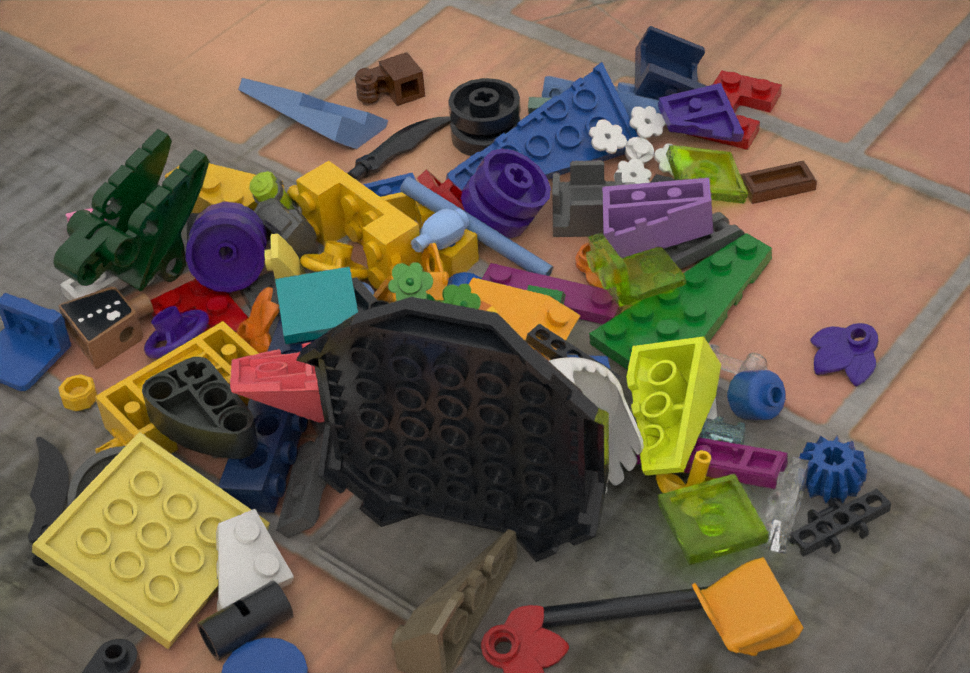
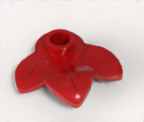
[481,605,569,673]

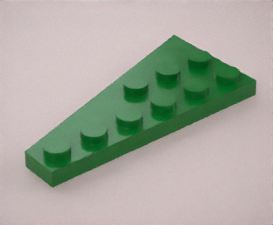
[589,233,772,370]

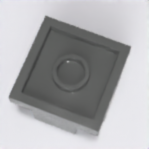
[552,160,622,237]

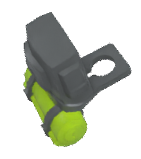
[249,171,319,259]

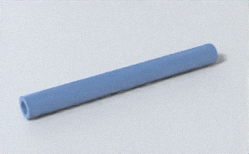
[400,177,554,276]

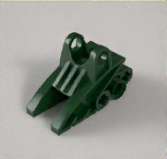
[53,129,210,291]

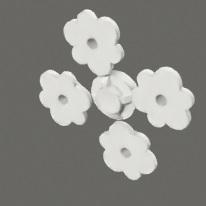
[589,106,692,185]

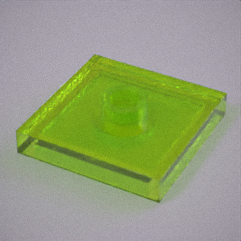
[666,145,748,204]
[658,474,769,566]

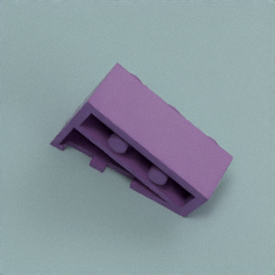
[602,178,713,266]

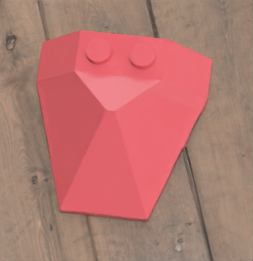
[230,342,324,423]

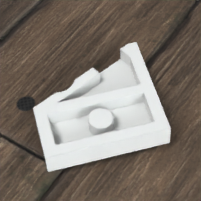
[216,509,294,611]

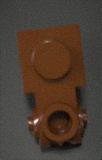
[355,52,425,106]

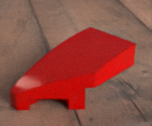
[417,169,464,209]

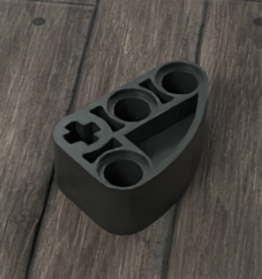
[142,357,258,459]

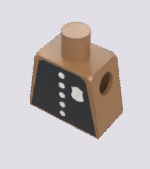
[58,287,154,369]

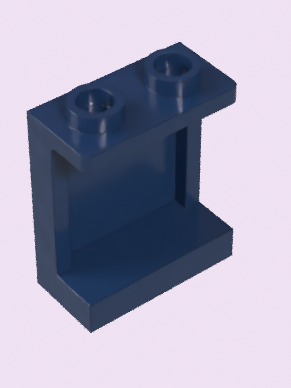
[635,26,707,100]

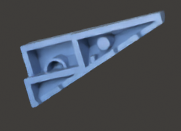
[238,78,388,149]

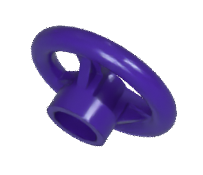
[144,306,209,359]

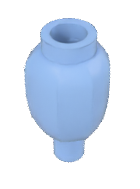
[411,208,469,252]

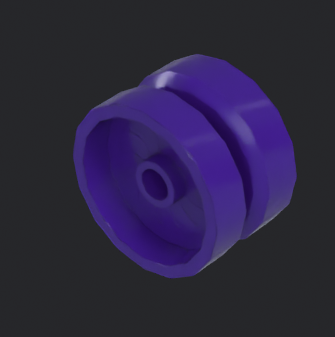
[461,148,551,238]
[186,202,267,292]

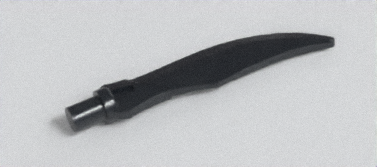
[347,116,451,181]
[28,437,69,566]

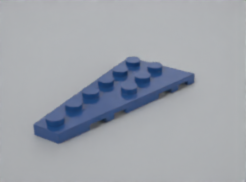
[446,62,639,190]

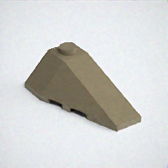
[392,529,518,673]

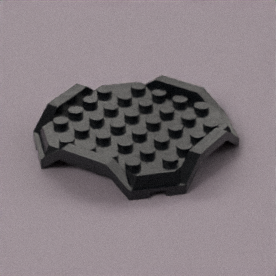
[296,297,609,562]

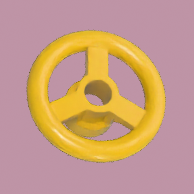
[300,241,369,280]

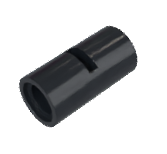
[197,580,294,661]

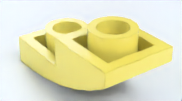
[265,234,306,282]

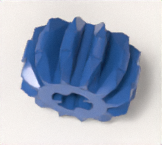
[796,435,867,504]

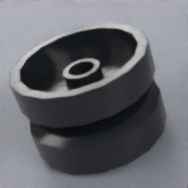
[448,78,521,156]

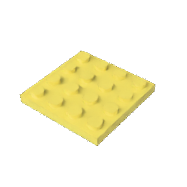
[32,432,270,649]

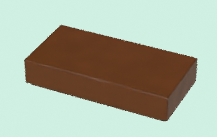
[740,161,817,204]

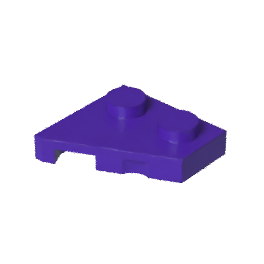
[658,83,744,142]

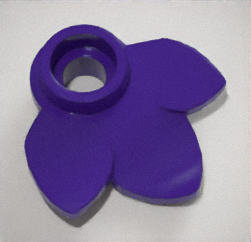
[810,323,879,386]

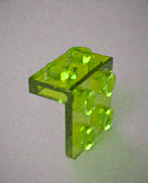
[586,232,686,307]

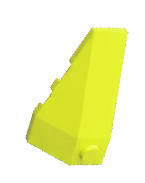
[626,336,721,476]

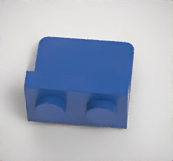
[0,293,72,391]

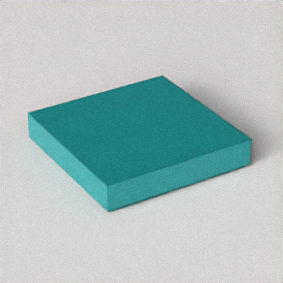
[275,266,358,344]

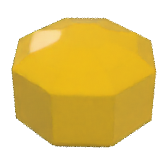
[58,374,97,412]

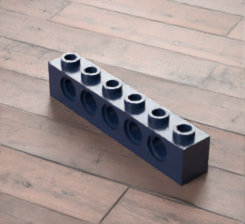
[218,316,316,513]

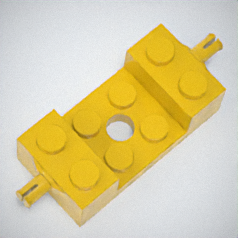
[287,161,424,289]
[95,321,259,454]

